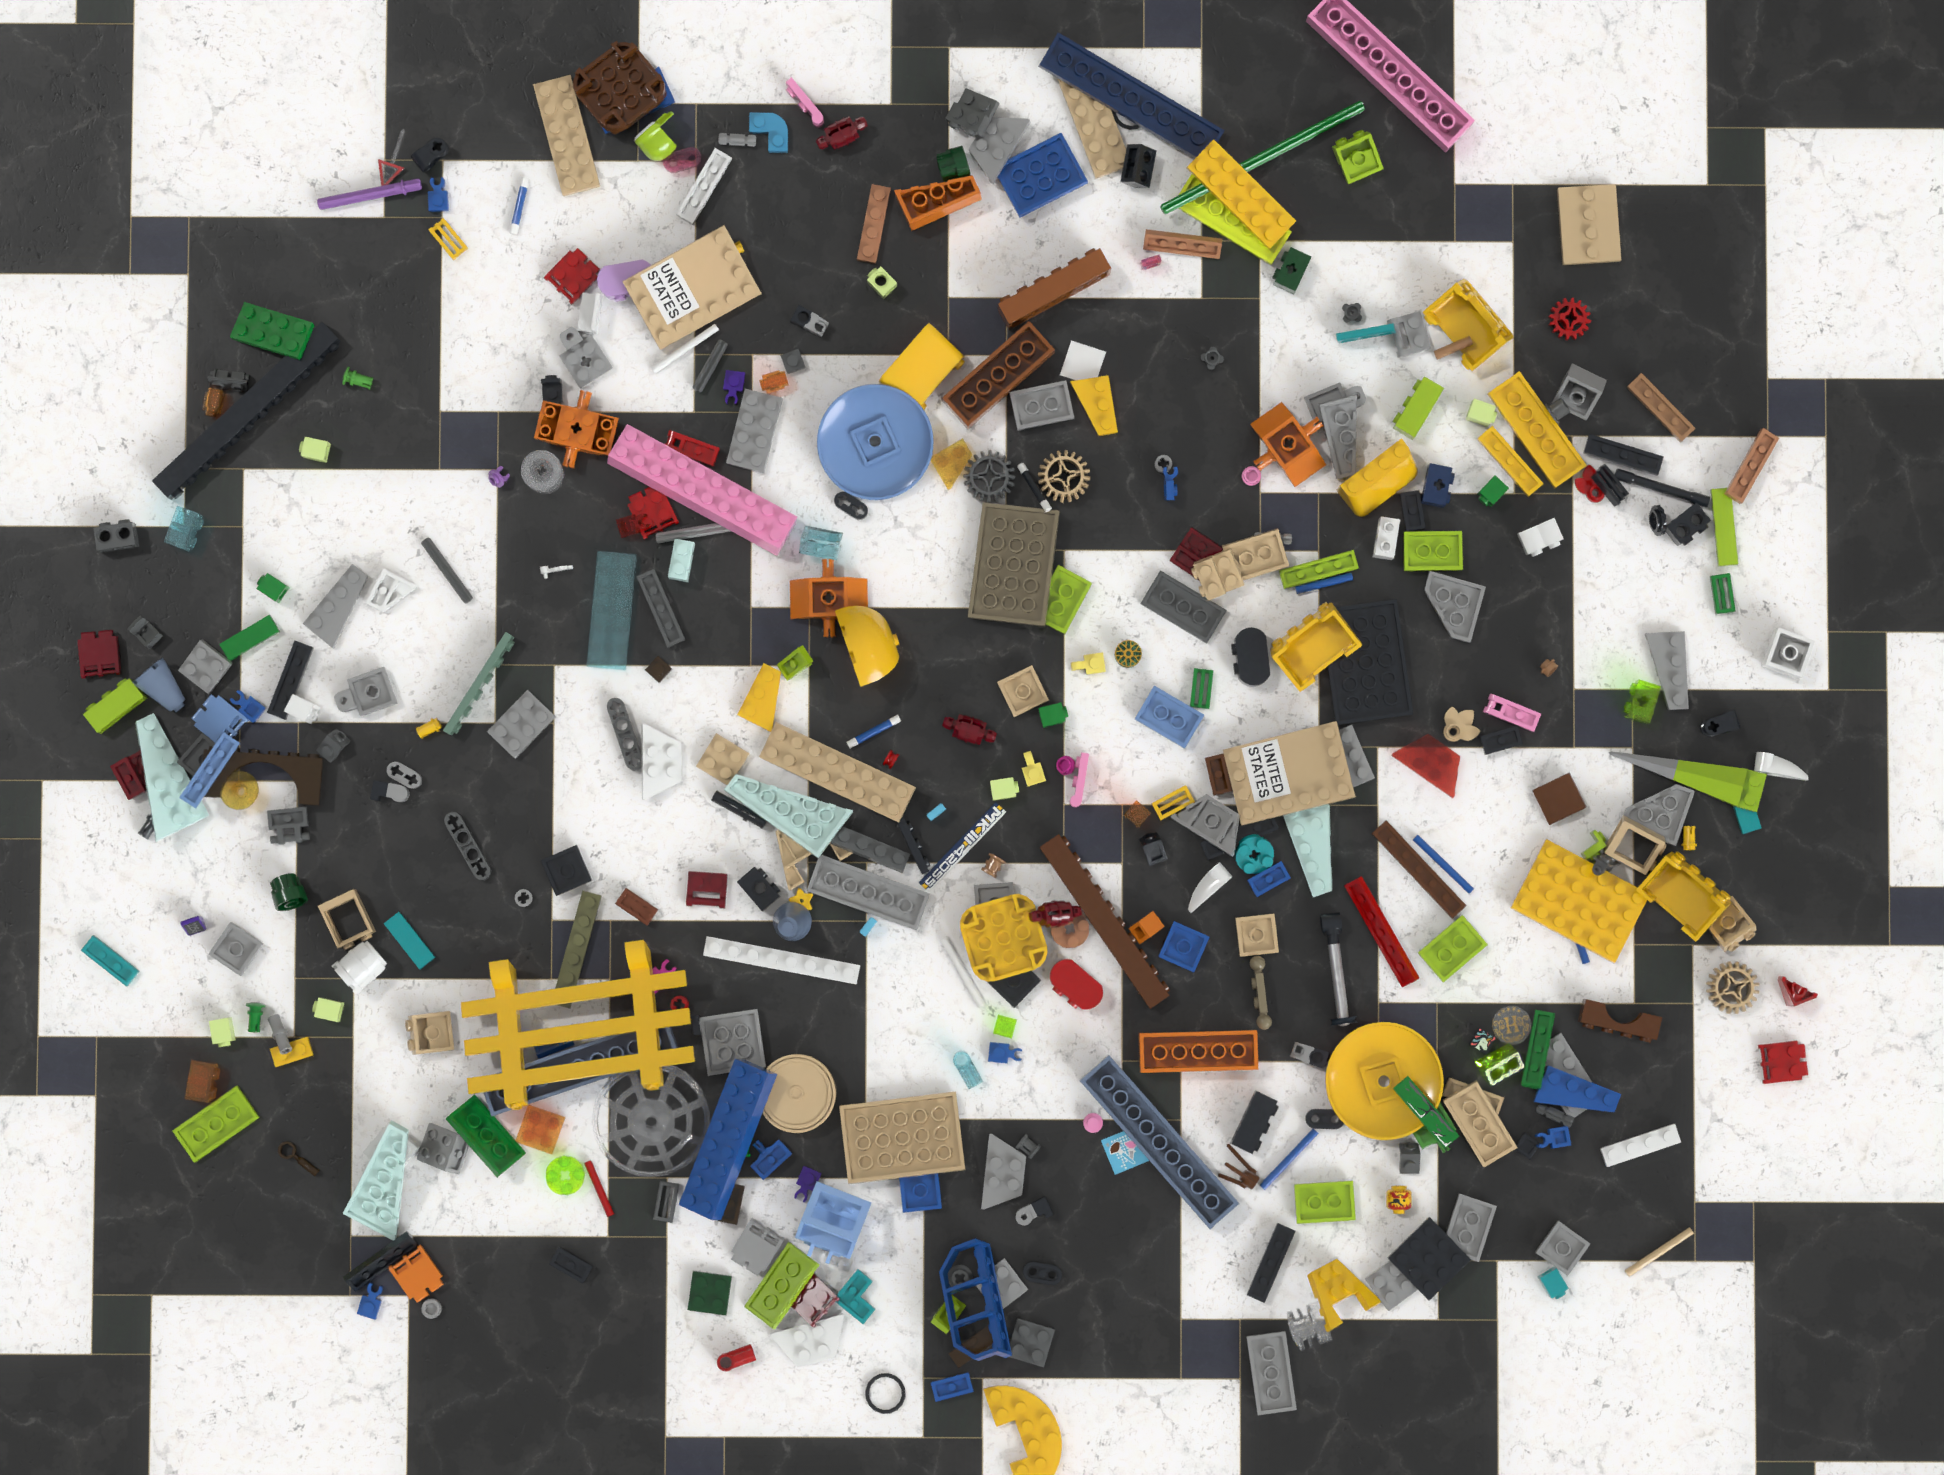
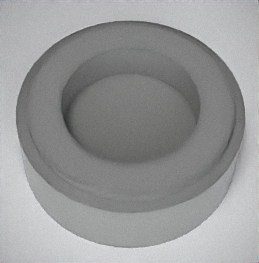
[421,1298,442,1319]

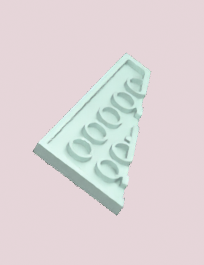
[135,713,209,842]
[724,774,853,858]
[1283,804,1332,897]
[343,1120,409,1240]

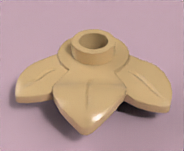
[1443,707,1480,742]

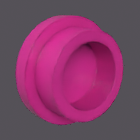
[1056,756,1075,775]

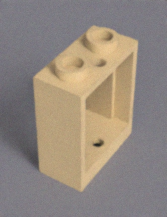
[1604,815,1666,875]
[318,889,376,950]

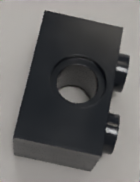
[737,867,781,912]

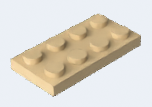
[1443,1080,1517,1167]

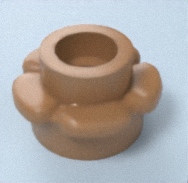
[1540,659,1558,677]

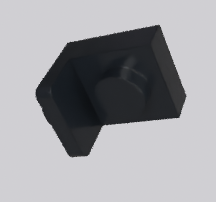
[541,375,563,404]
[1139,832,1167,866]

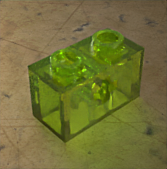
[1623,679,1661,724]
[1475,1043,1525,1086]

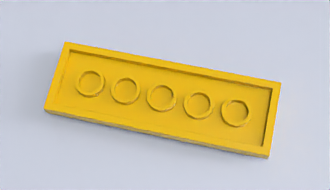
[1186,139,1296,249]
[1487,371,1587,489]

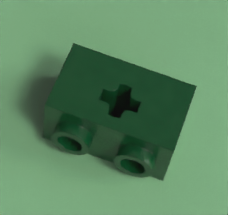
[1272,247,1312,295]

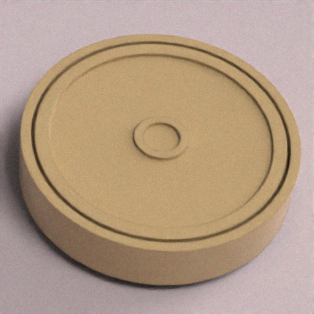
[763,1054,836,1133]

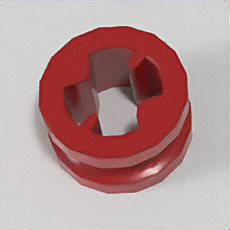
[882,750,899,769]
[670,996,689,1010]

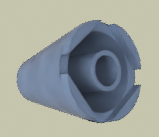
[132,657,185,712]
[773,902,812,941]

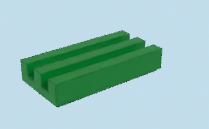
[1710,573,1736,615]
[1190,668,1214,709]

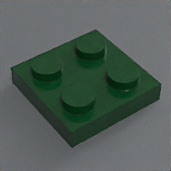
[687,1270,732,1315]

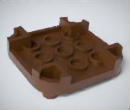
[573,41,667,134]

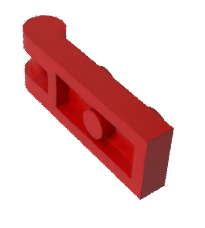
[664,430,720,467]

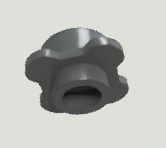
[1342,303,1362,323]
[1201,347,1224,370]

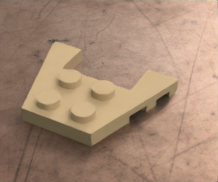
[776,830,853,891]

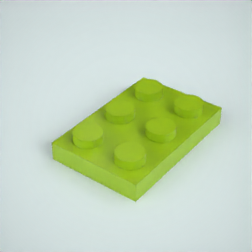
[1403,531,1463,571]
[1046,565,1092,635]
[1417,915,1488,983]
[1294,1180,1356,1224]

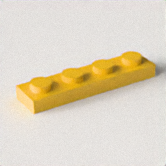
[1477,426,1544,497]

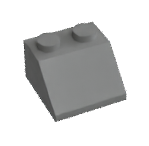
[1552,363,1607,420]

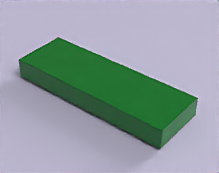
[219,615,280,661]

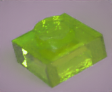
[993,1014,1017,1039]

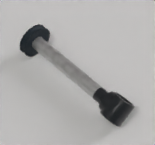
[1320,912,1357,1026]

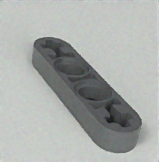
[607,698,642,771]
[444,812,492,880]

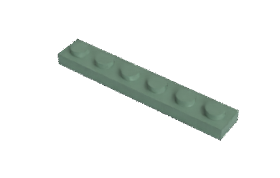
[443,632,515,736]

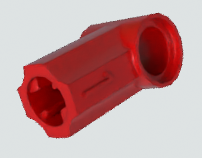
[717,1344,756,1372]

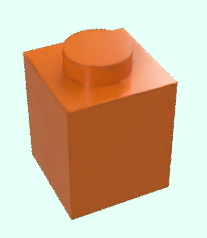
[1128,911,1165,944]

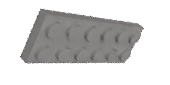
[807,855,930,930]

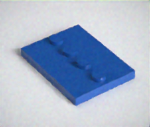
[998,133,1088,218]

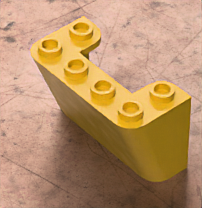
[1270,602,1362,692]
[1636,851,1731,942]

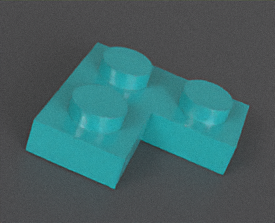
[835,1269,876,1324]

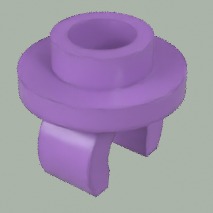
[488,466,510,488]

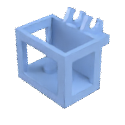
[795,1181,871,1264]

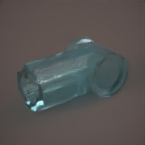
[953,1050,983,1090]

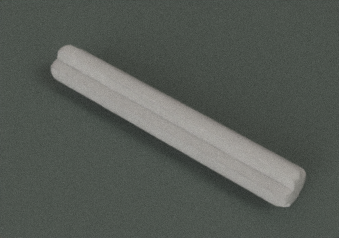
[655,523,730,543]

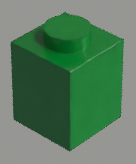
[1477,475,1509,507]
[256,573,290,603]
[1038,703,1068,728]

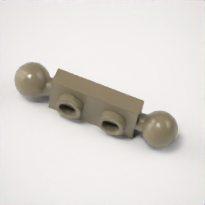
[1250,956,1272,1030]

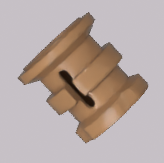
[981,853,1006,878]

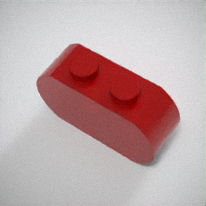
[1050,959,1103,1010]

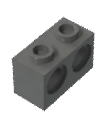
[93,519,139,553]

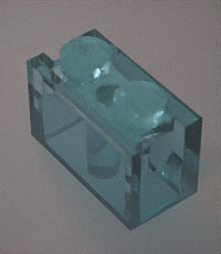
[164,506,204,552]
[799,526,843,560]

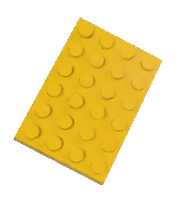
[1510,839,1650,963]

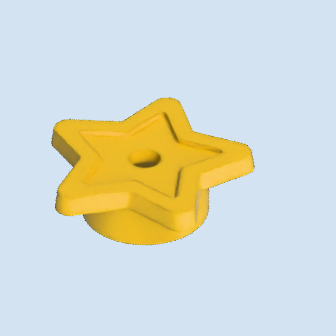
[789,888,813,910]

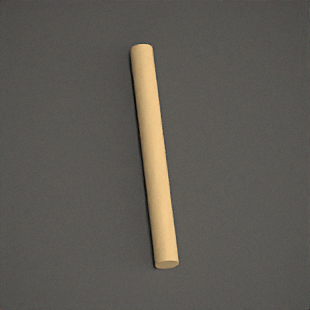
[1625,1227,1694,1277]

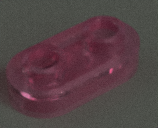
[663,147,702,173]

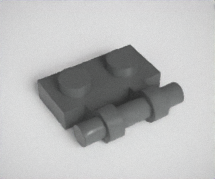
[267,807,310,845]

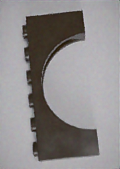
[203,746,323,806]

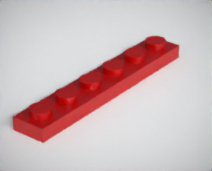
[1344,876,1419,987]

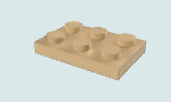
[1222,528,1289,580]

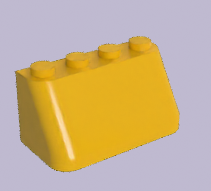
[1336,438,1418,517]

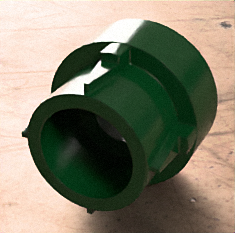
[936,145,971,182]
[270,873,308,911]

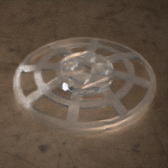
[592,1065,710,1177]

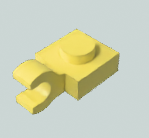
[1071,652,1106,675]
[1022,751,1046,787]

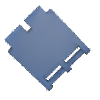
[192,694,249,743]

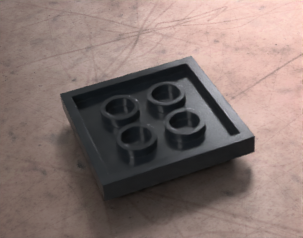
[1387,1217,1471,1301]

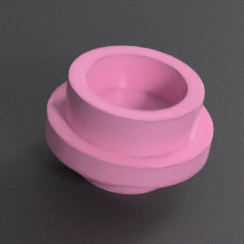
[1242,466,1261,486]
[1083,1113,1103,1133]

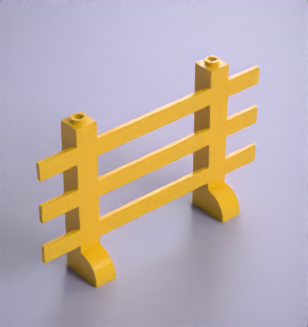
[461,940,695,1110]

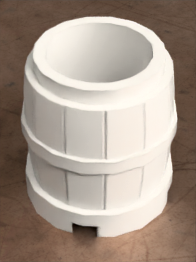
[332,941,387,995]

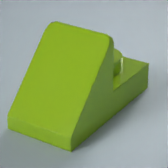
[777,645,813,681]
[931,1295,966,1334]

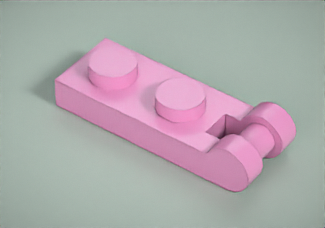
[785,77,824,128]
[1483,694,1541,732]
[1070,752,1089,807]

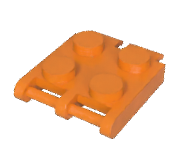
[388,1244,444,1303]

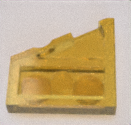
[931,438,972,490]

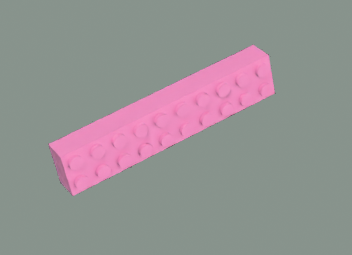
[1306,0,1475,153]
[607,424,797,556]

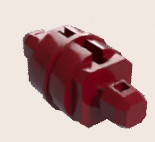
[816,116,868,150]
[942,714,997,745]
[1029,900,1082,928]

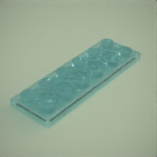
[587,551,637,670]

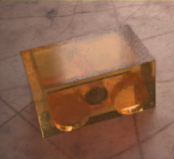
[185,1060,220,1103]

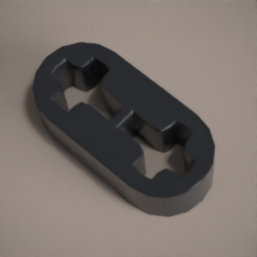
[834,492,868,520]

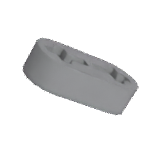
[387,762,422,789]

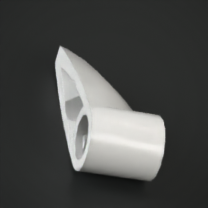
[1754,752,1808,781]
[1188,862,1233,913]

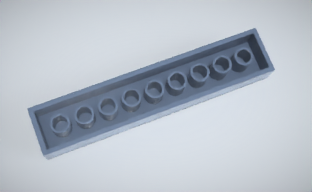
[484,1027,678,1117]
[1079,1055,1239,1229]

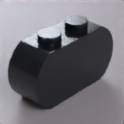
[1231,627,1270,687]

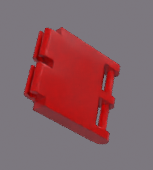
[544,248,600,305]
[627,487,679,540]
[1758,1041,1808,1084]

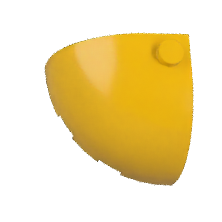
[835,606,900,687]

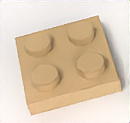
[997,665,1049,717]
[696,733,750,785]
[1235,914,1279,957]

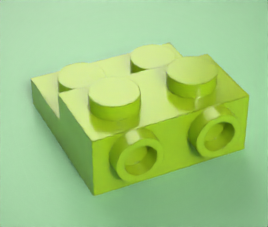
[1332,130,1384,184]

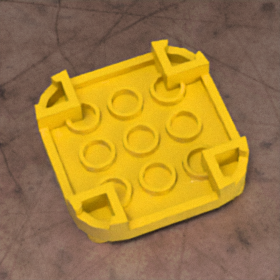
[960,894,1048,982]

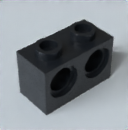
[1120,144,1157,188]
[1665,502,1711,546]

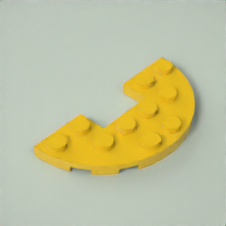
[983,1385,1062,1475]

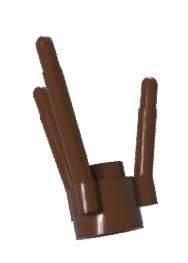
[1218,1144,1260,1190]

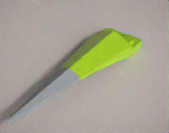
[1609,751,1767,813]

